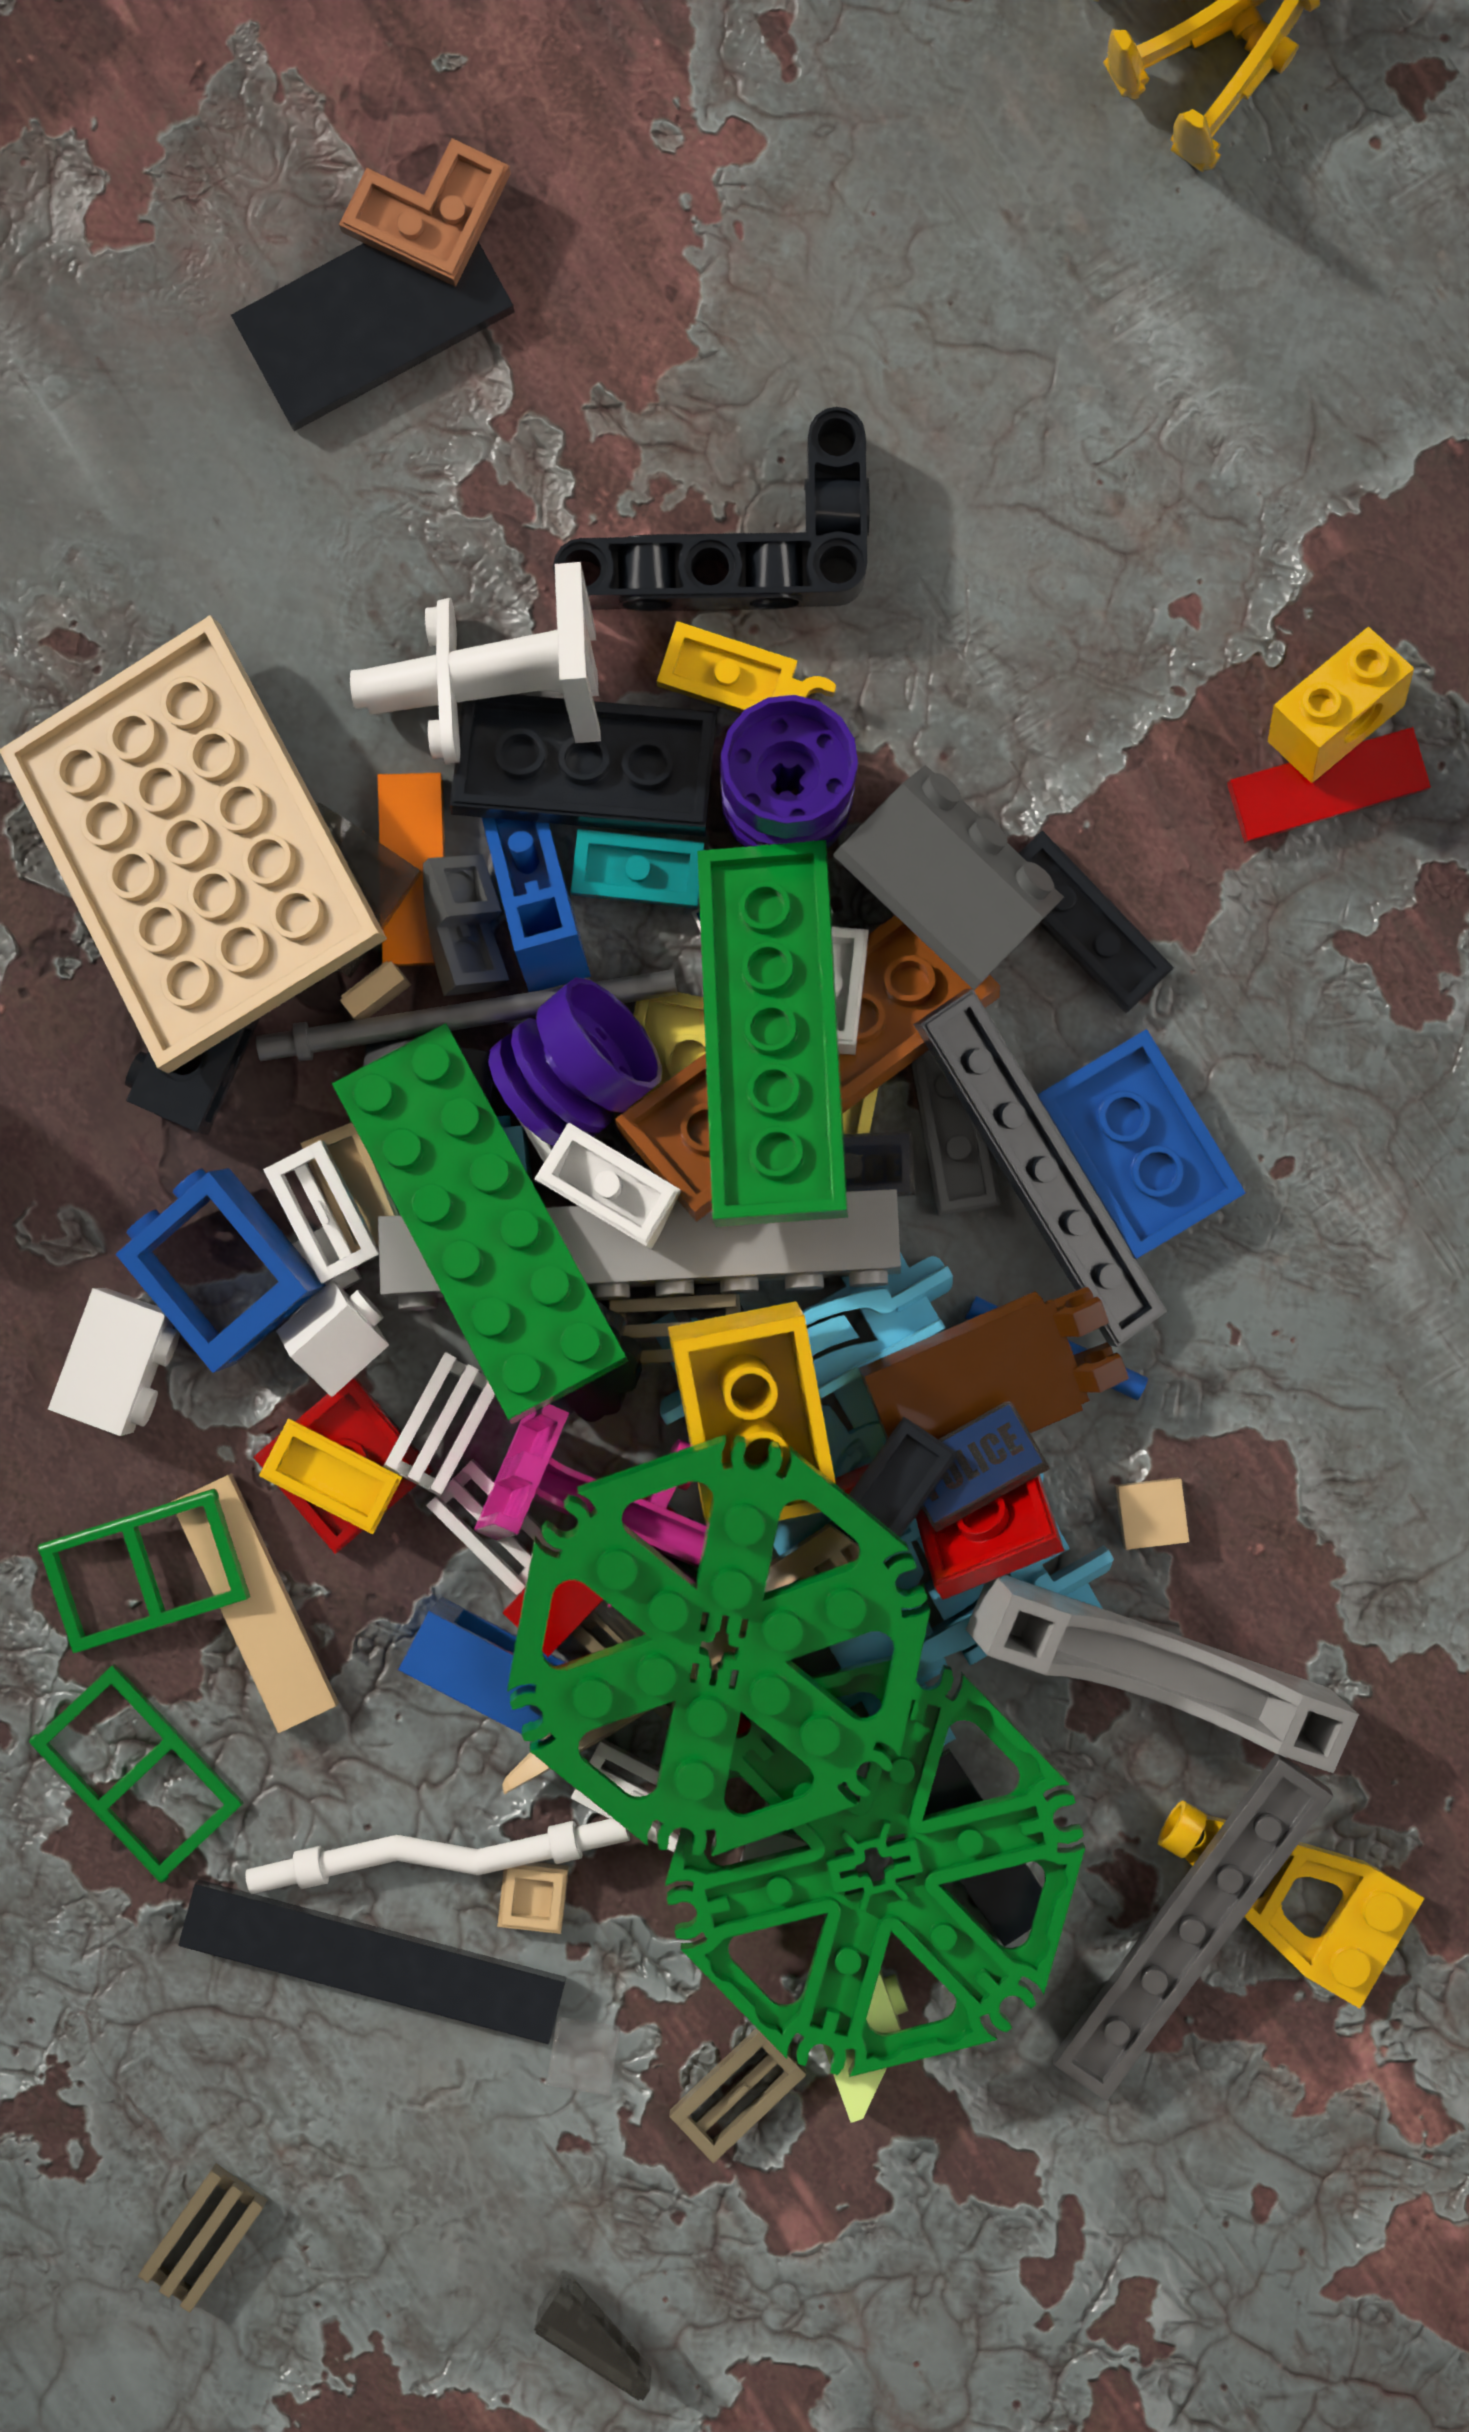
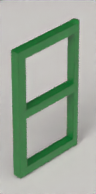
[38,1489,251,1654]
[29,1664,244,1883]

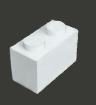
[48,1288,180,1436]

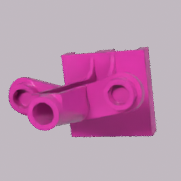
[474,1404,707,1610]

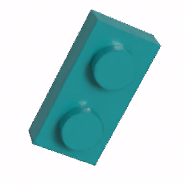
[571,829,705,909]

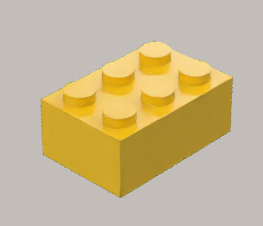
[668,1301,836,1524]

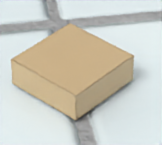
[340,961,411,1020]
[1115,1477,1189,1550]
[497,1862,569,1934]

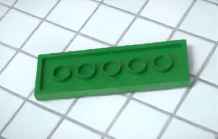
[697,840,848,1227]
[332,1023,628,1424]

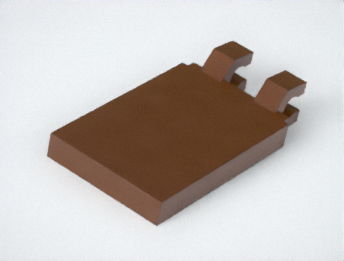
[858,1287,1129,1469]

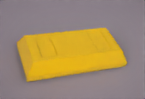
[259,1418,403,1534]

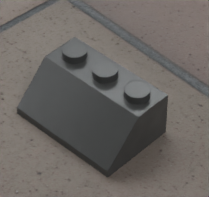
[833,765,1064,990]

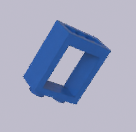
[115,1168,326,1373]
[398,1597,566,1742]

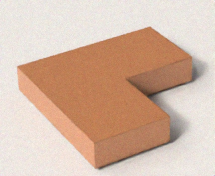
[339,138,511,287]

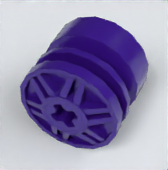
[720,695,858,848]
[488,977,662,1147]

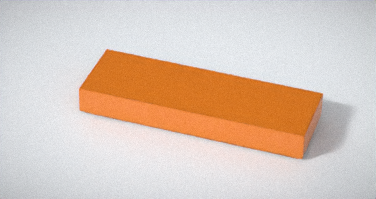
[377,772,445,966]

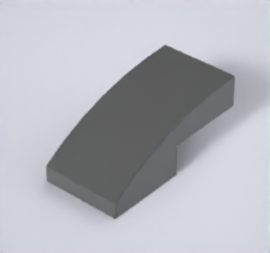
[423,854,509,996]

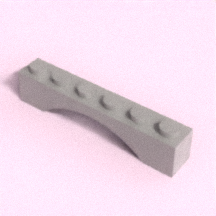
[966,1575,1359,1773]

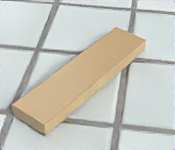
[171,1473,339,1733]

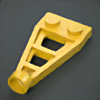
[1158,1800,1425,2009]

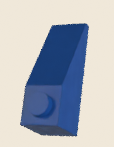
[481,817,591,992]

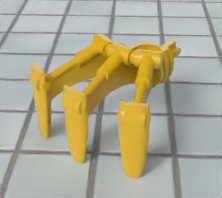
[1094,0,1320,172]

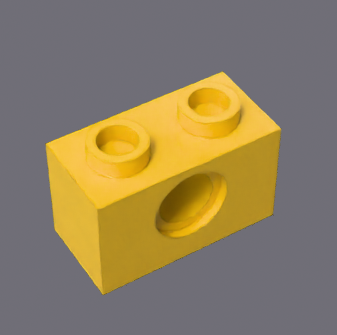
[1267,626,1414,783]

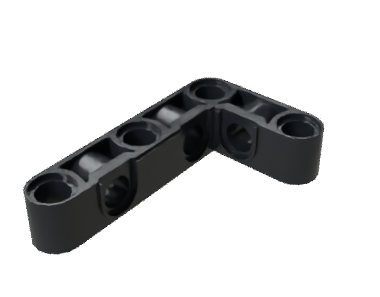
[553,407,870,611]

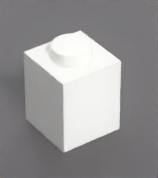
[276,1280,389,1397]

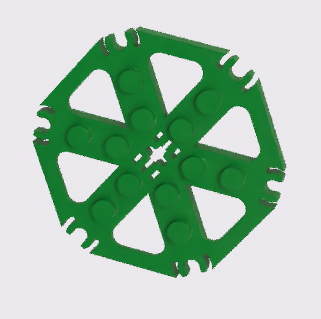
[507,1435,930,1856]
[665,1656,1086,2077]

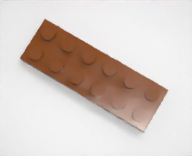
[615,915,1000,1222]

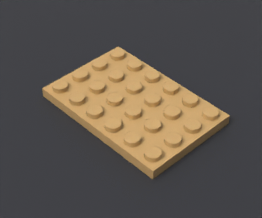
[0,615,387,1074]

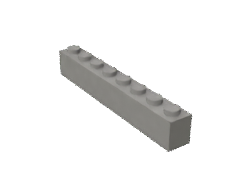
[378,1189,901,1310]

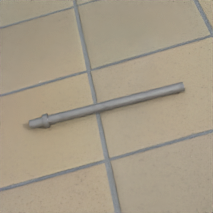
[256,969,678,1061]

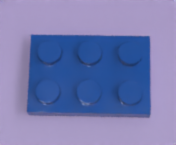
[1037,1029,1246,1259]

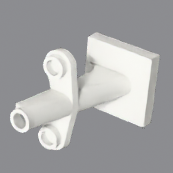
[350,562,601,765]

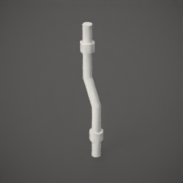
[246,1818,630,1894]

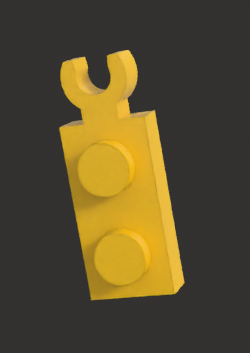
[657,621,836,713]

